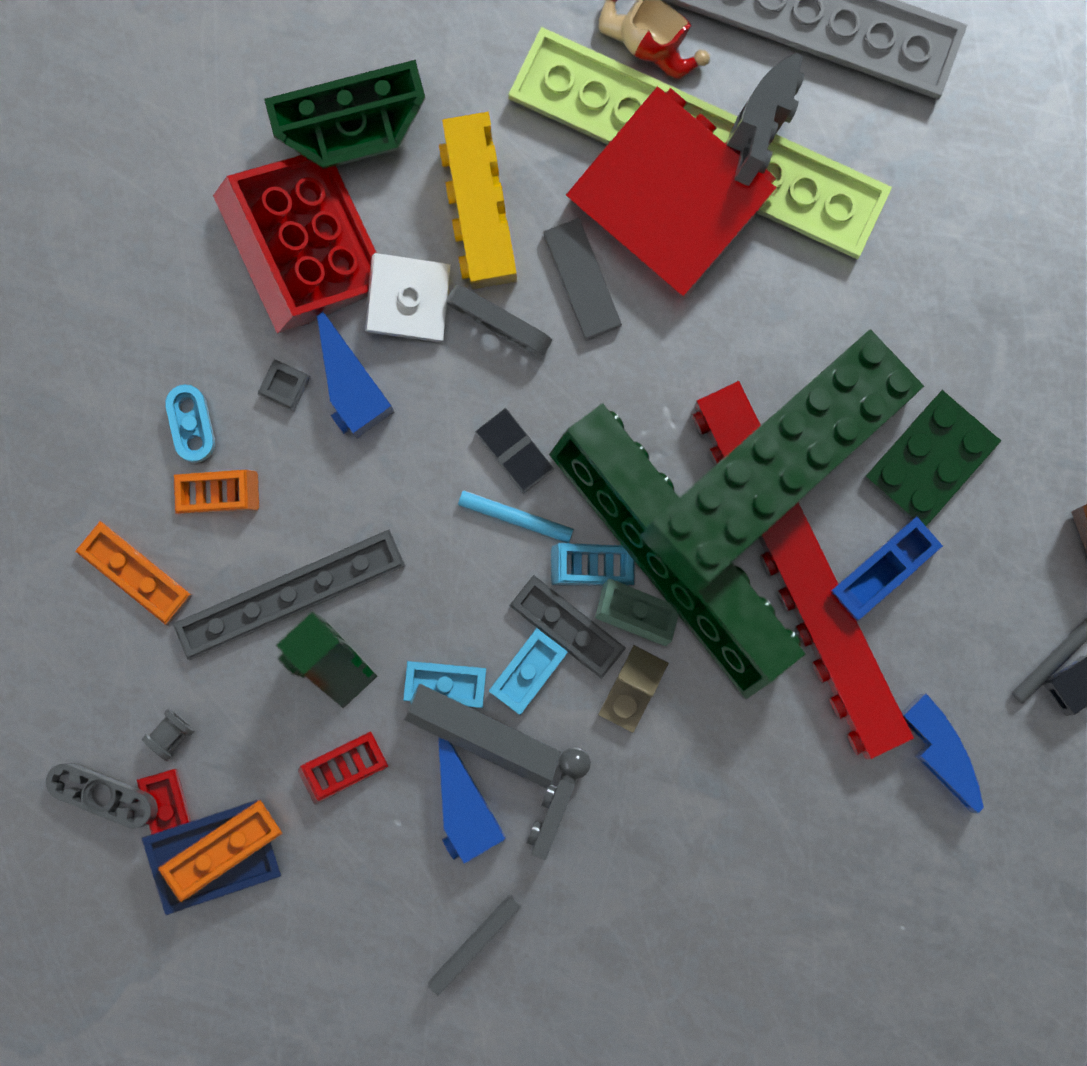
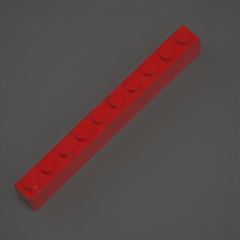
[692,381,914,759]

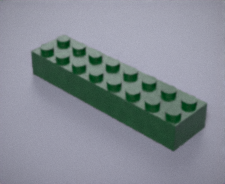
[640,329,925,596]
[549,403,806,699]

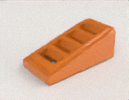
[174,469,259,514]

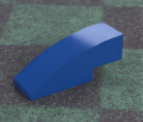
[831,517,943,621]
[902,693,984,814]

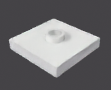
[364,253,451,343]

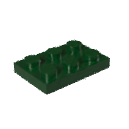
[864,390,1001,526]

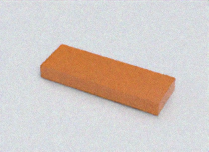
[75,521,192,626]
[158,799,282,902]

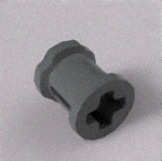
[142,709,195,762]

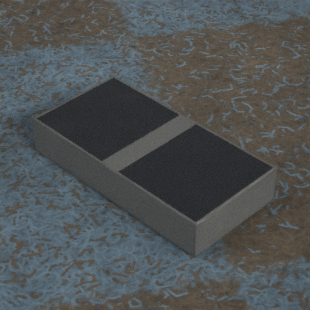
[475,407,554,494]

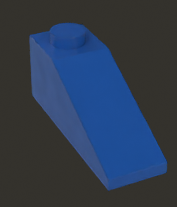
[317,312,394,439]
[438,738,506,864]

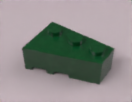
[276,612,377,708]

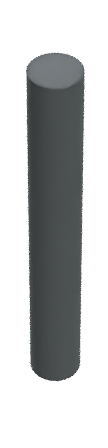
[1012,618,1087,704]

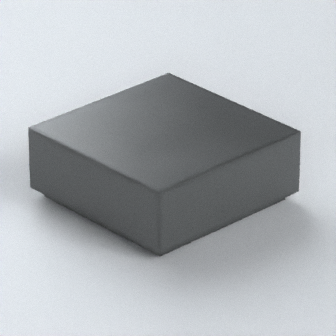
[257,359,310,412]

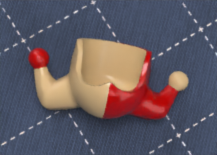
[599,0,710,79]

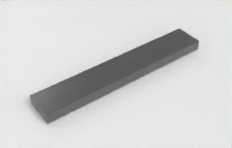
[173,529,405,660]

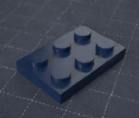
[141,800,281,916]

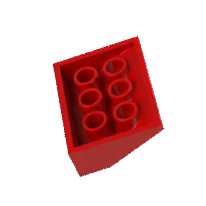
[213,155,377,334]

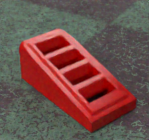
[298,731,389,805]

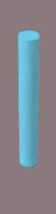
[458,490,574,543]

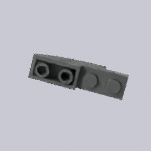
[727,53,804,186]

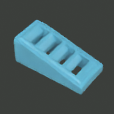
[551,543,635,586]

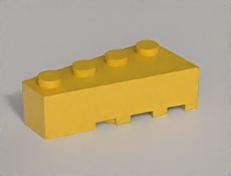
[439,111,517,290]

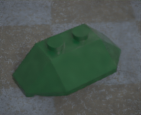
[264,59,426,169]

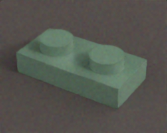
[595,578,679,646]

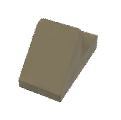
[598,645,669,733]

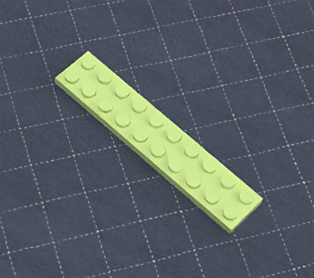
[508,27,892,259]

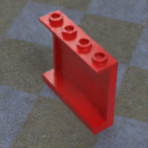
[566,86,777,299]

